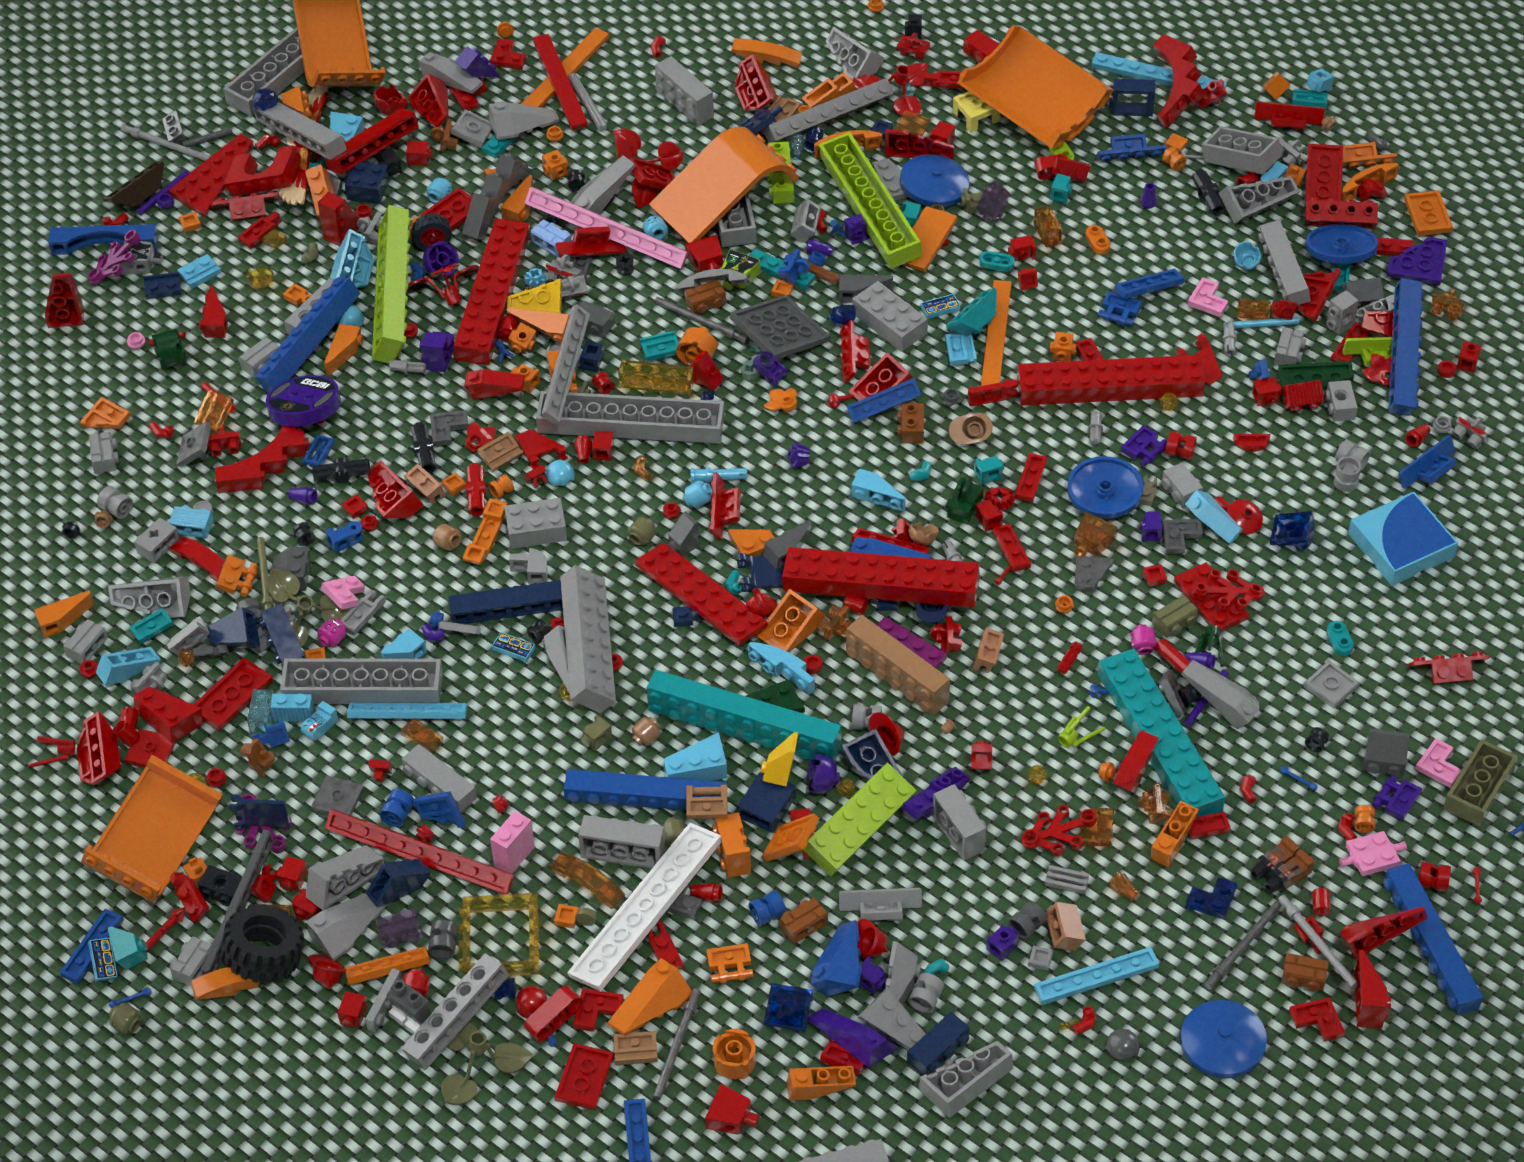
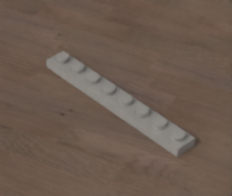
[541,304,590,424]

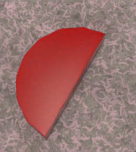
[1233,434,1271,452]

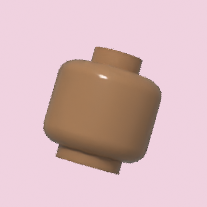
[433,524,461,551]
[632,717,661,746]

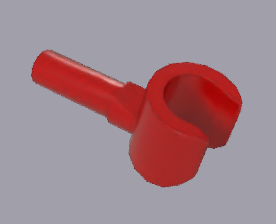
[828,393,853,408]

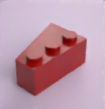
[318,192,359,247]
[133,686,203,743]

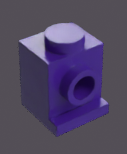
[844,214,868,245]
[1141,511,1162,542]
[986,925,1019,961]
[859,956,887,995]

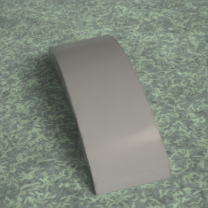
[677,269,751,293]

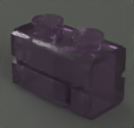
[976,181,1010,222]
[375,908,423,948]

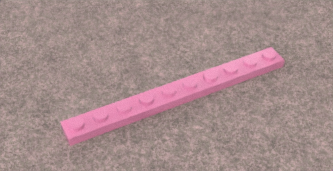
[525,187,688,269]

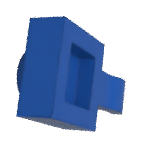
[1248,359,1270,380]
[252,721,290,747]

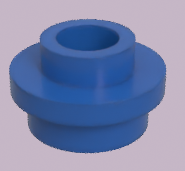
[808,251,826,266]
[429,610,444,629]

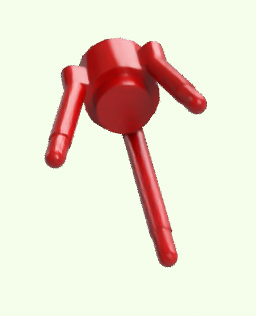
[28,736,76,768]

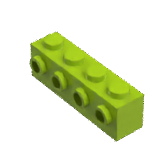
[768,141,794,204]

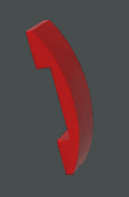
[168,537,225,582]

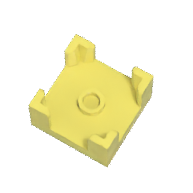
[953,91,1000,133]

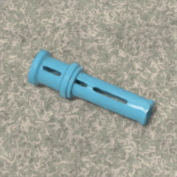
[690,467,747,484]

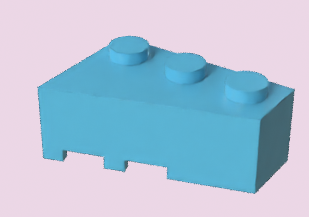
[330,111,365,141]
[664,732,727,781]

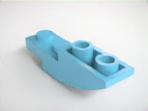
[748,642,815,695]

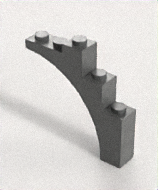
[462,153,534,239]

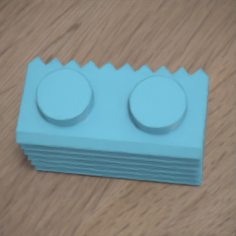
[169,506,214,539]
[270,693,315,722]

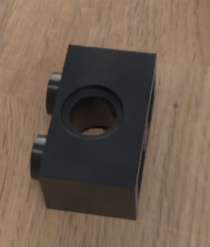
[197,865,242,906]

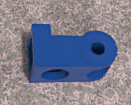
[325,521,363,554]

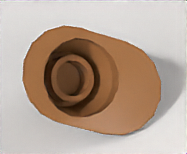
[949,413,993,445]

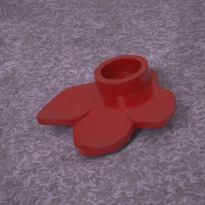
[1362,353,1391,386]
[466,422,495,452]

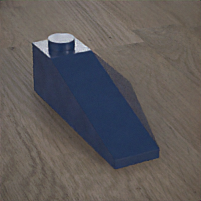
[841,729,914,798]

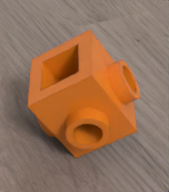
[542,150,569,180]
[508,322,536,355]
[1050,332,1076,361]

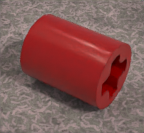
[1312,888,1331,917]

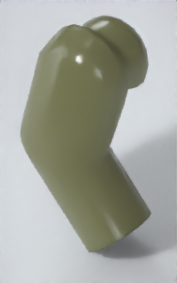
[301,242,319,264]

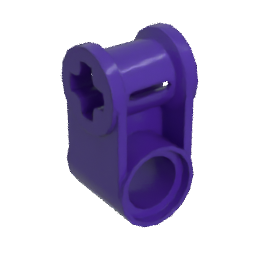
[753,351,788,387]

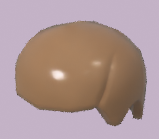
[908,522,940,546]

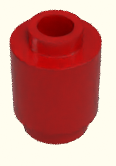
[498,315,518,341]

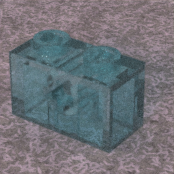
[247,689,274,735]

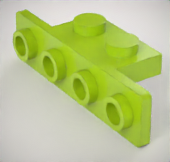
[1343,337,1392,366]

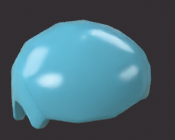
[1234,241,1262,270]
[337,304,365,327]
[545,460,575,486]

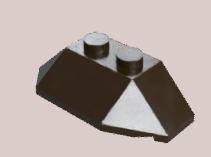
[103,161,164,208]

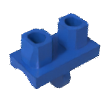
[778,249,810,284]

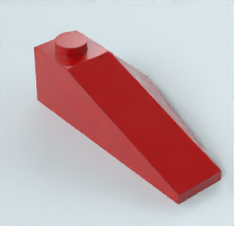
[408,73,448,127]

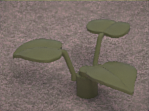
[268,568,352,648]
[441,1022,533,1105]

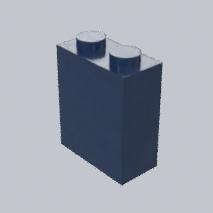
[737,772,796,833]

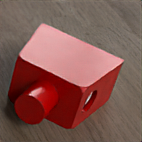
[685,235,723,272]
[705,1084,760,1135]

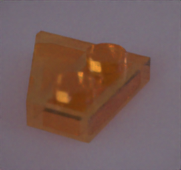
[1074,808,1114,847]

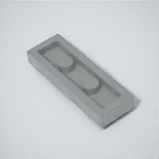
[365,968,403,1032]

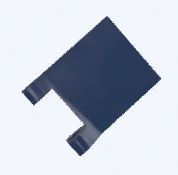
[737,553,784,592]
[229,794,290,830]

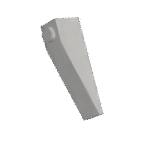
[826,27,884,80]
[489,102,559,140]
[108,576,191,618]
[544,625,570,693]
[1181,660,1260,729]
[306,893,389,961]
[879,941,921,1035]

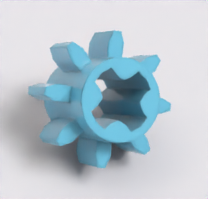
[524,268,547,289]

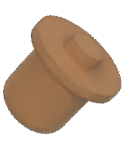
[941,719,957,734]

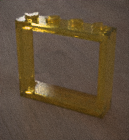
[459,893,540,976]

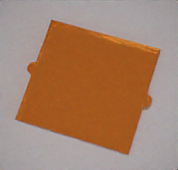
[894,110,931,136]

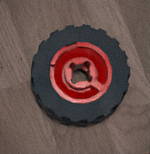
[411,213,452,251]

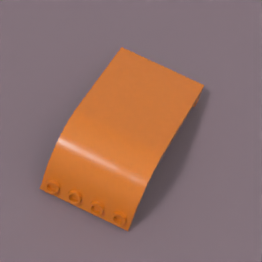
[293,0,386,87]
[649,127,799,243]
[81,755,223,903]

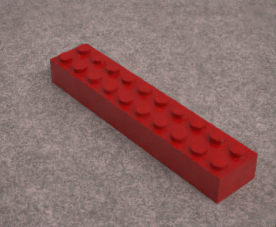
[453,218,530,365]
[1017,355,1205,406]
[782,547,980,607]

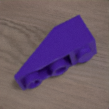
[455,46,500,77]

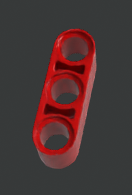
[524,985,583,1042]

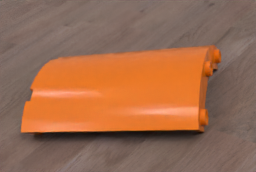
[957,25,1114,149]

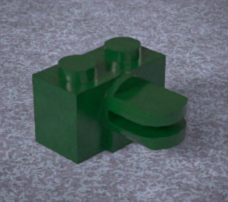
[945,477,984,525]

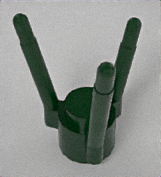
[1195,625,1224,667]

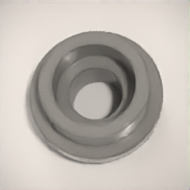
[1433,416,1452,433]

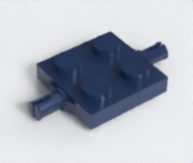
[738,105,783,134]

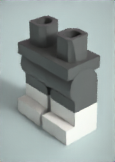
[387,979,431,1034]

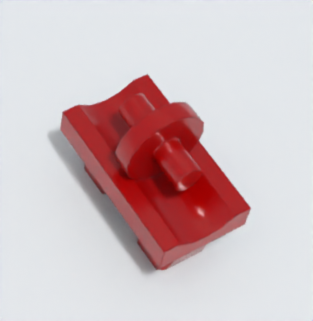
[896,33,930,60]
[1198,79,1228,109]
[207,427,242,457]
[930,615,962,654]

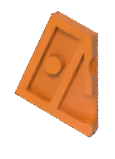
[80,397,131,429]
[728,529,775,556]

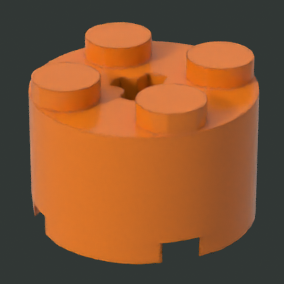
[676,326,719,365]
[713,1029,756,1079]

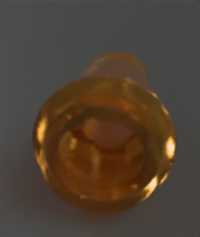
[1109,871,1140,901]

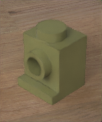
[581,715,612,751]

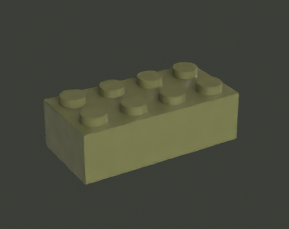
[1443,739,1518,827]

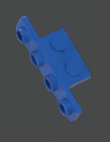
[1096,134,1166,162]
[1399,435,1457,489]

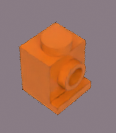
[511,364,541,393]

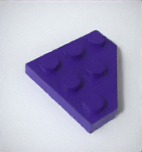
[1387,237,1447,285]

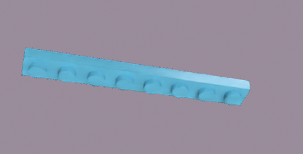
[1091,52,1227,89]

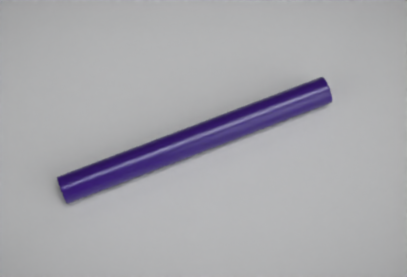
[137,170,189,215]
[1183,669,1229,728]

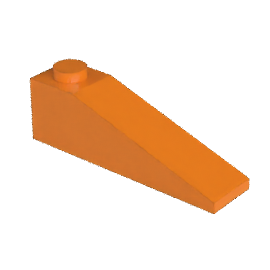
[507,308,570,343]
[608,958,692,1036]

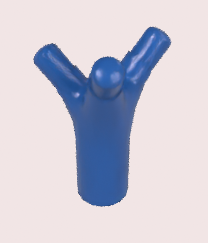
[829,220,846,237]
[496,340,514,363]

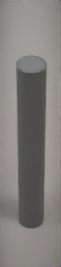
[182,127,233,148]

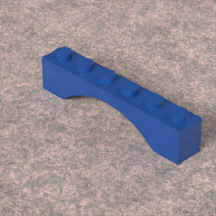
[48,224,158,255]

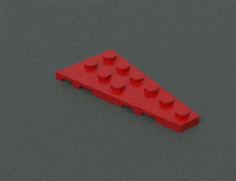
[168,133,254,218]

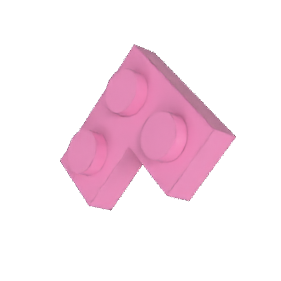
[1188,277,1228,317]
[321,576,365,610]
[1415,738,1462,788]

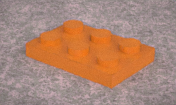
[1404,190,1453,236]
[761,813,819,862]

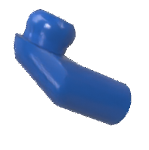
[410,262,426,281]

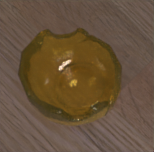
[245,266,274,289]

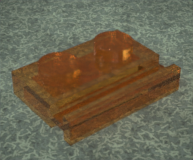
[194,390,234,432]

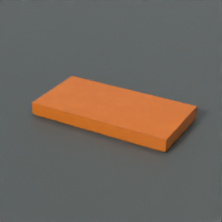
[902,206,958,272]

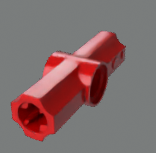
[466,463,486,516]

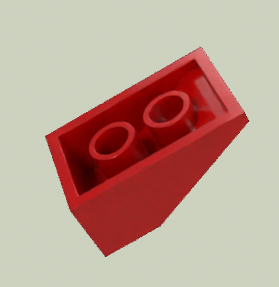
[849,352,917,401]
[1354,950,1391,1028]

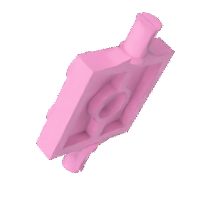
[1339,831,1407,876]

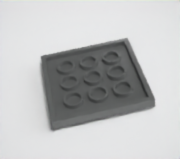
[730,295,830,359]

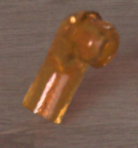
[634,455,651,481]

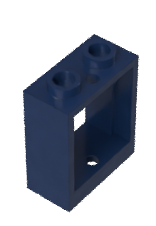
[1109,79,1155,117]

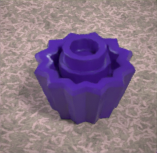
[788,442,810,469]

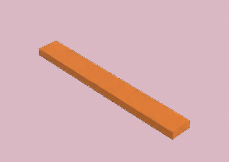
[521,28,609,108]
[981,280,1012,386]

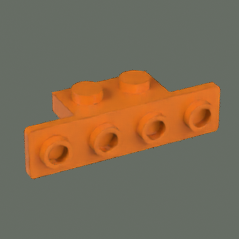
[1342,142,1398,169]

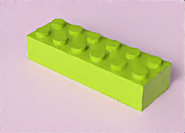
[803,762,917,877]

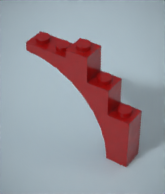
[1153,34,1205,129]
[215,426,310,493]

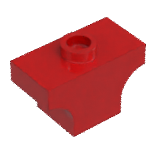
[686,351,724,391]
[971,741,992,770]

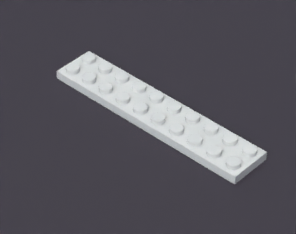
[567,823,721,992]

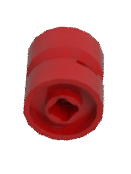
[1165,431,1197,460]
[1418,861,1451,893]

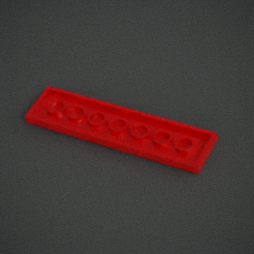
[635,542,768,646]

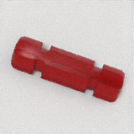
[1057,641,1082,674]

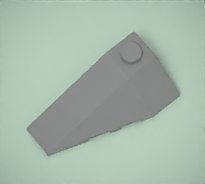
[419,52,483,93]
[570,155,636,214]

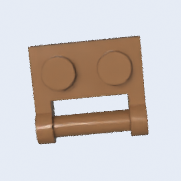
[686,784,728,819]

